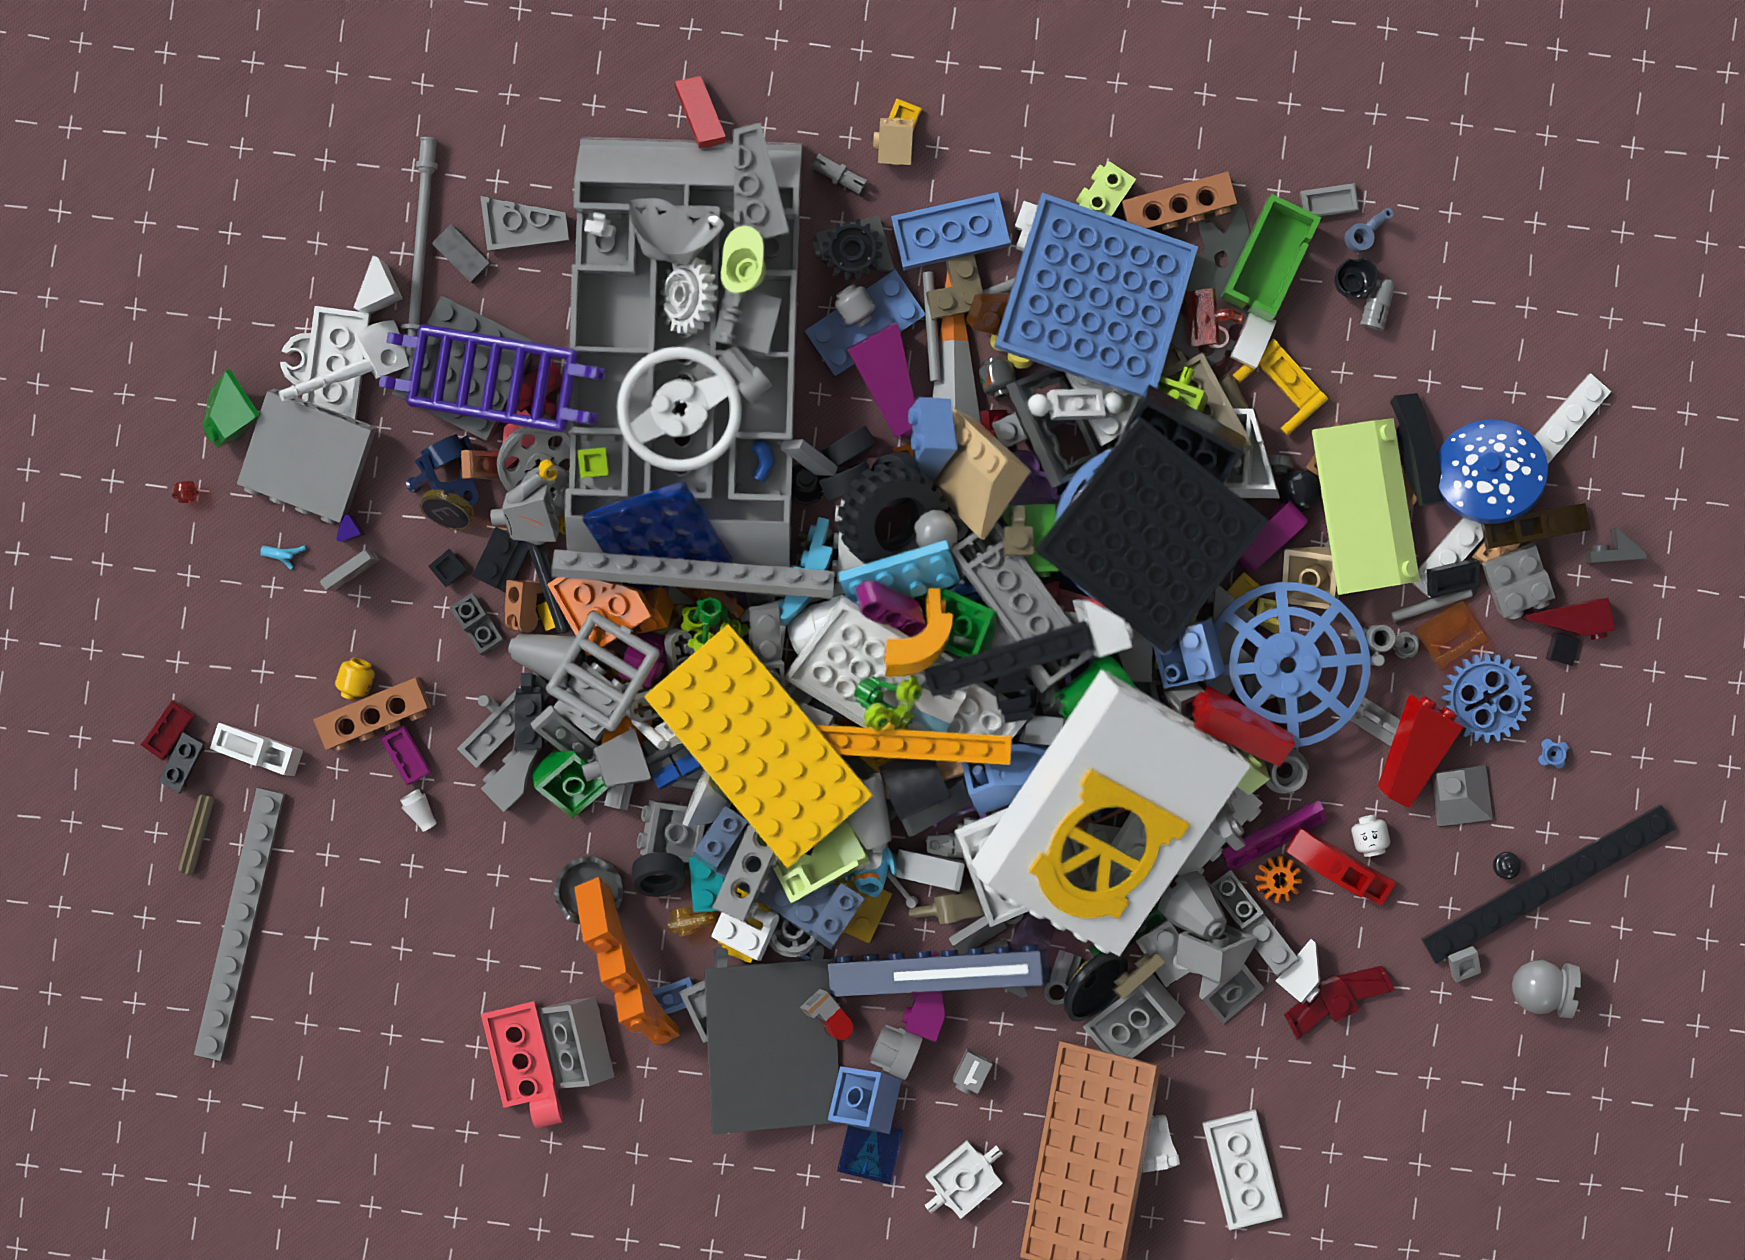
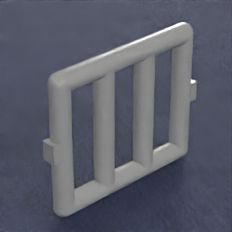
[546,611,660,731]

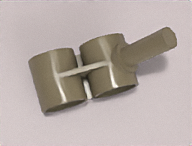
[909,887,985,924]

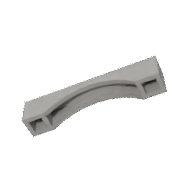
[481,676,605,812]

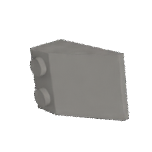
[1083,974,1186,1058]

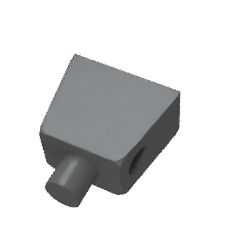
[581,728,651,788]

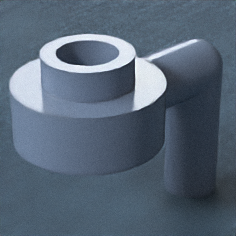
[1345,208,1394,253]

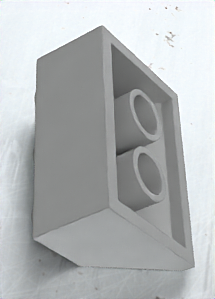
[538,997,614,1089]

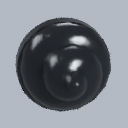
[1493,852,1521,879]

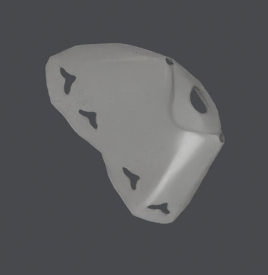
[629,198,724,265]

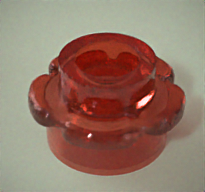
[172,481,199,503]

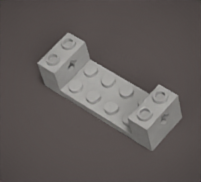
[950,522,1094,694]

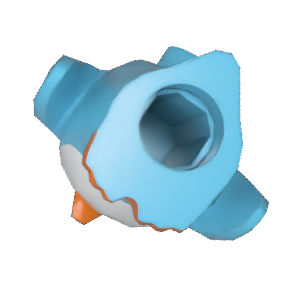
[845,843,897,897]

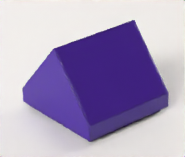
[336,514,365,542]

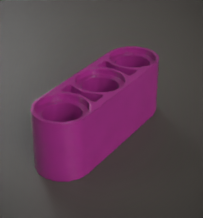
[1238,500,1308,574]
[856,581,926,638]

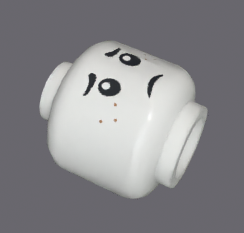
[1351,815,1391,857]

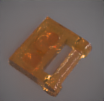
[1414,600,1488,671]

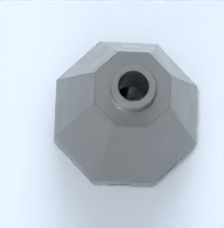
[1158,871,1227,940]

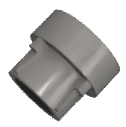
[1264,748,1309,794]
[870,1025,923,1080]

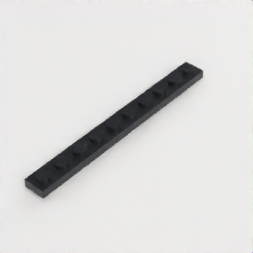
[1421,805,1675,964]

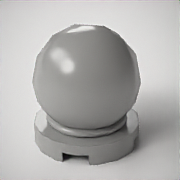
[1512,960,1581,1019]

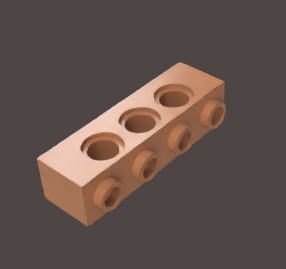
[1120,172,1237,231]
[313,677,432,752]

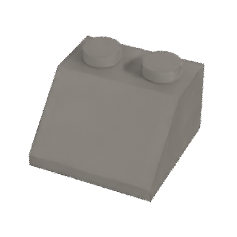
[1177,925,1257,983]

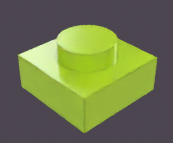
[578,447,610,478]

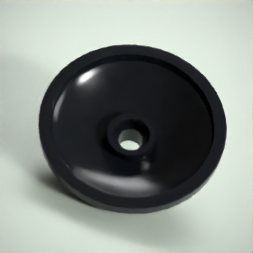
[1064,952,1128,1022]

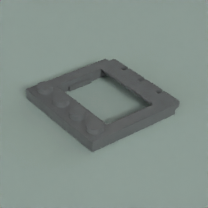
[1006,368,1113,488]

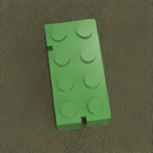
[1220,194,1322,322]

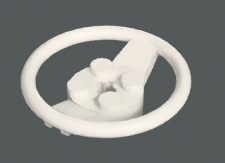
[617,347,742,471]

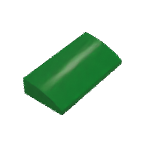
[911,588,997,658]

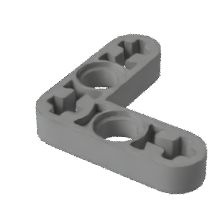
[625,628,695,722]

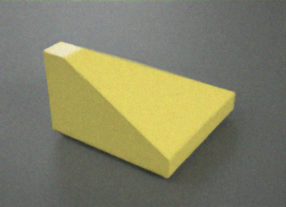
[1256,597,1279,634]

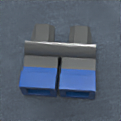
[642,740,703,791]

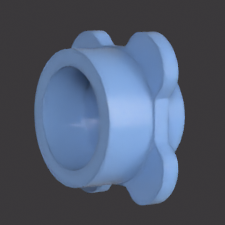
[1538,739,1568,769]

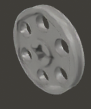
[497,426,571,496]

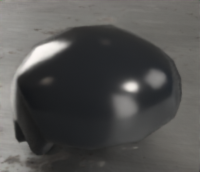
[1334,257,1379,300]
[792,463,827,505]
[1277,469,1322,512]

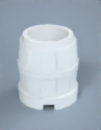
[788,594,848,656]

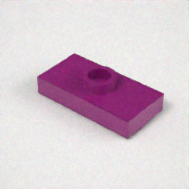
[380,725,432,786]

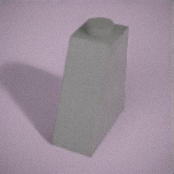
[889,848,965,891]

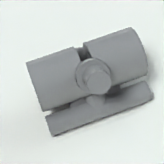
[1348,625,1405,666]

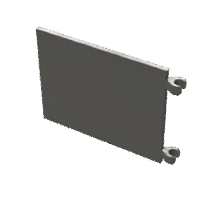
[704,941,839,1134]

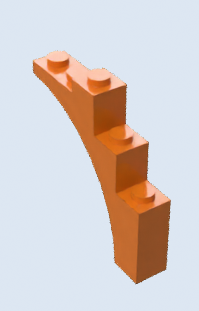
[574,877,680,1046]

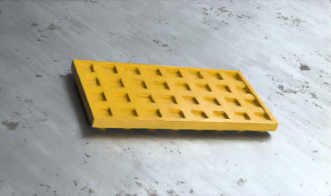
[644,624,873,868]

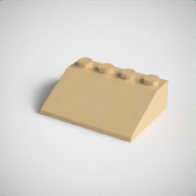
[933,408,1031,540]

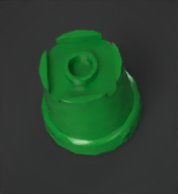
[1053,654,1136,719]

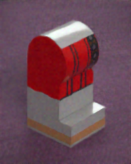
[800,989,853,1040]

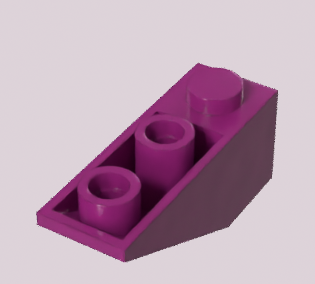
[901,950,945,1042]

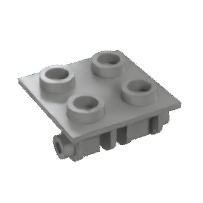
[713,288,781,354]

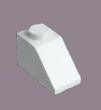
[1276,939,1321,1004]

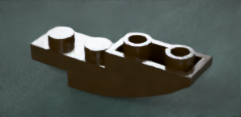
[1481,503,1591,550]

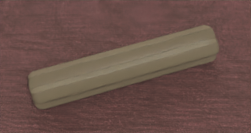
[178,794,214,875]

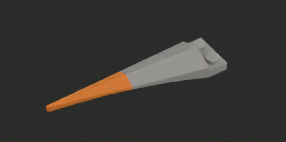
[933,270,981,423]

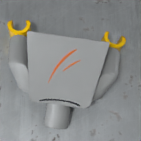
[491,460,566,545]

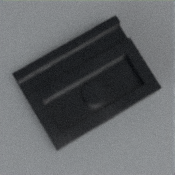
[471,527,529,593]

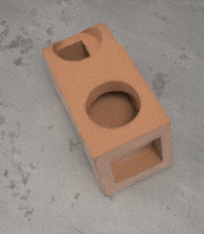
[505,580,543,633]

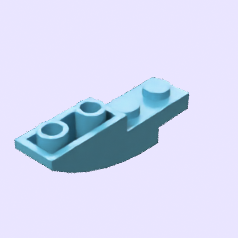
[778,517,833,626]

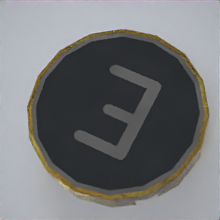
[419,489,474,530]

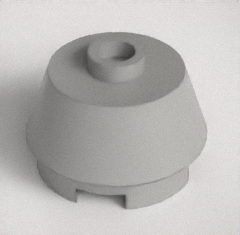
[769,911,817,957]

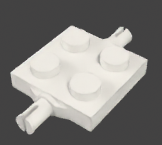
[925,1140,1003,1219]

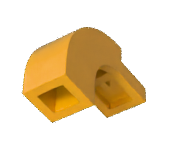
[884,589,952,677]

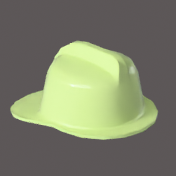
[721,226,766,293]

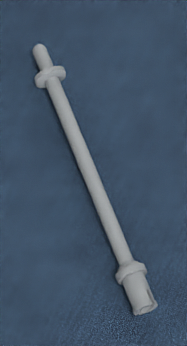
[401,137,438,356]

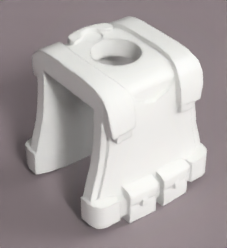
[1142,1114,1180,1172]

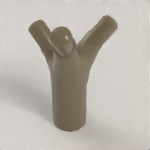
[797,528,834,561]

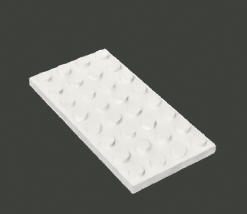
[784,596,1027,738]

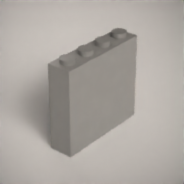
[237,388,377,524]

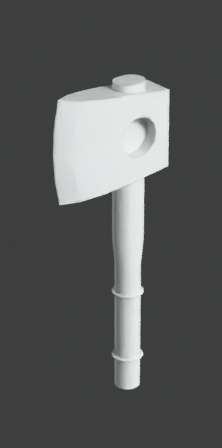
[279,320,410,401]

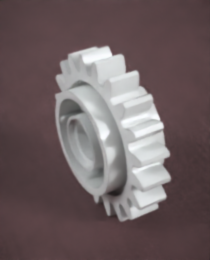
[659,257,718,335]

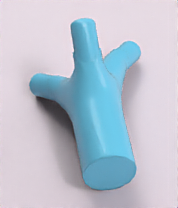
[260,545,306,569]

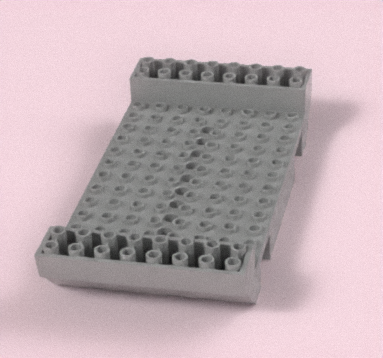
[565,137,803,568]

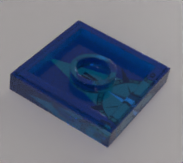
[837,1126,903,1184]

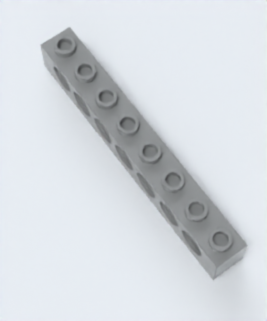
[713,703,837,923]

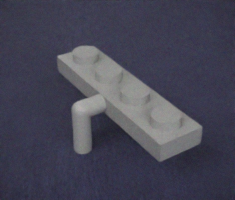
[457,672,550,768]

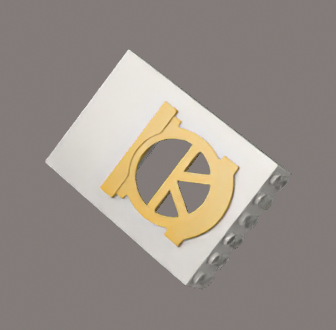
[972,670,1251,956]

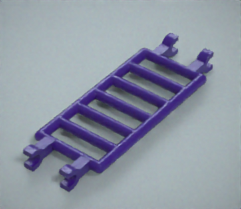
[379,324,606,433]

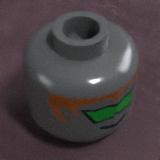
[979,356,1017,399]

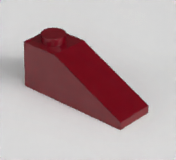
[1522,598,1615,640]

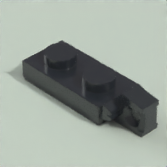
[515,673,545,751]

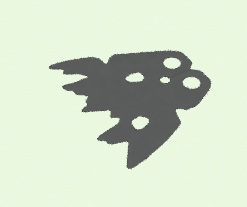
[1170,208,1250,366]

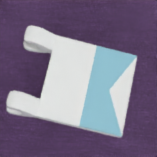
[896,670,969,733]

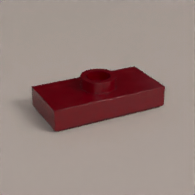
[141,700,196,761]

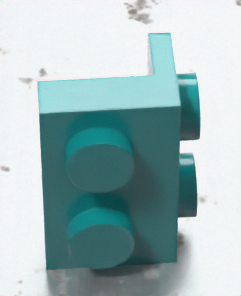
[689,856,725,912]

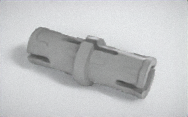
[811,153,867,195]

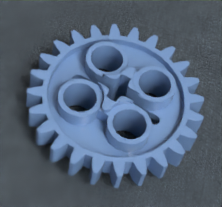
[1441,653,1532,743]

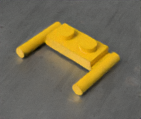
[1232,338,1328,436]

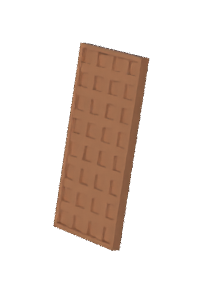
[1020,1041,1161,1260]

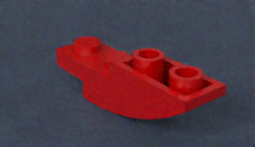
[1285,827,1396,906]

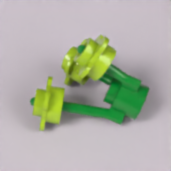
[681,598,749,652]
[854,676,922,731]

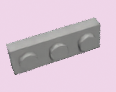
[530,705,600,763]

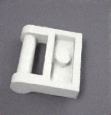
[711,894,779,960]

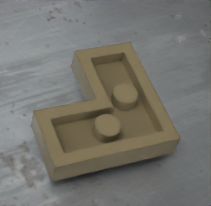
[926,255,983,320]

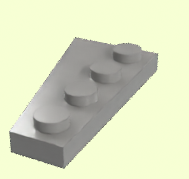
[733,123,789,240]

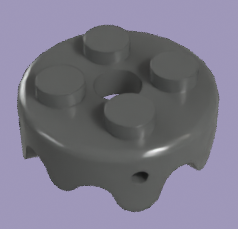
[554,856,624,924]

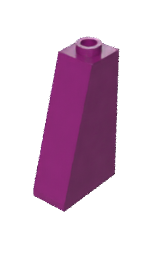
[846,322,915,439]

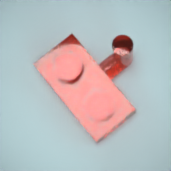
[1186,288,1243,347]

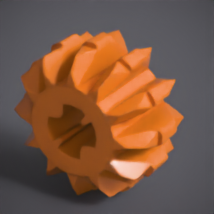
[1255,856,1302,903]

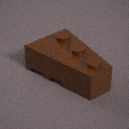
[966,293,1010,336]

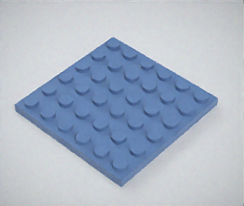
[994,193,1198,398]

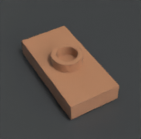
[461,450,500,480]

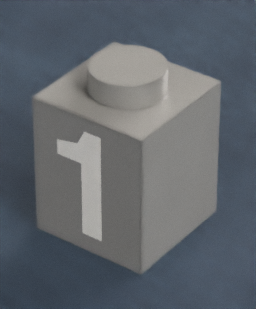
[1163,682,1204,719]
[952,1048,992,1094]

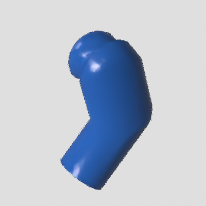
[752,440,776,483]

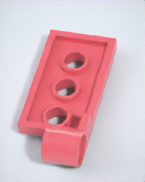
[481,1000,563,1129]

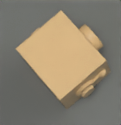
[873,118,913,165]

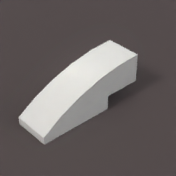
[210,723,303,776]

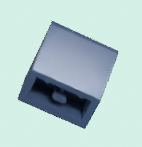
[1152,618,1225,688]

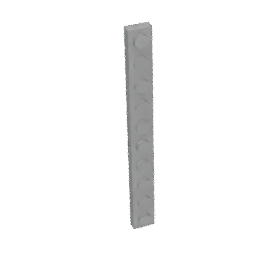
[552,550,834,598]
[194,787,285,1061]

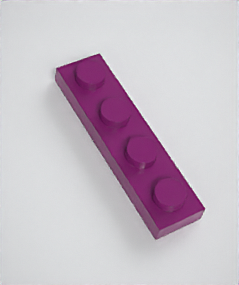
[1221,801,1328,871]

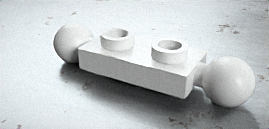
[1028,389,1125,420]

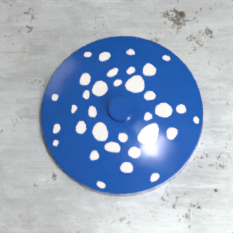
[1438,419,1548,524]

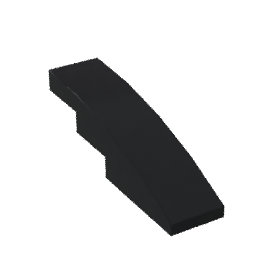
[1390,393,1445,507]

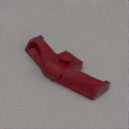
[1284,966,1395,1040]

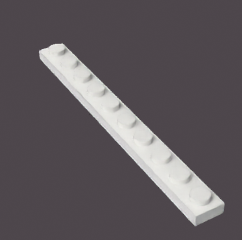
[1412,374,1611,598]

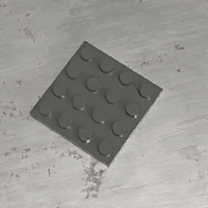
[392,296,536,442]

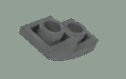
[449,593,505,656]

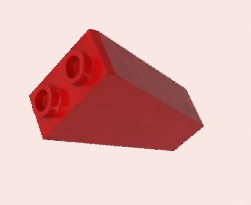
[1192,685,1295,767]
[1378,694,1464,808]

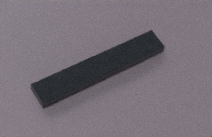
[924,620,1095,697]

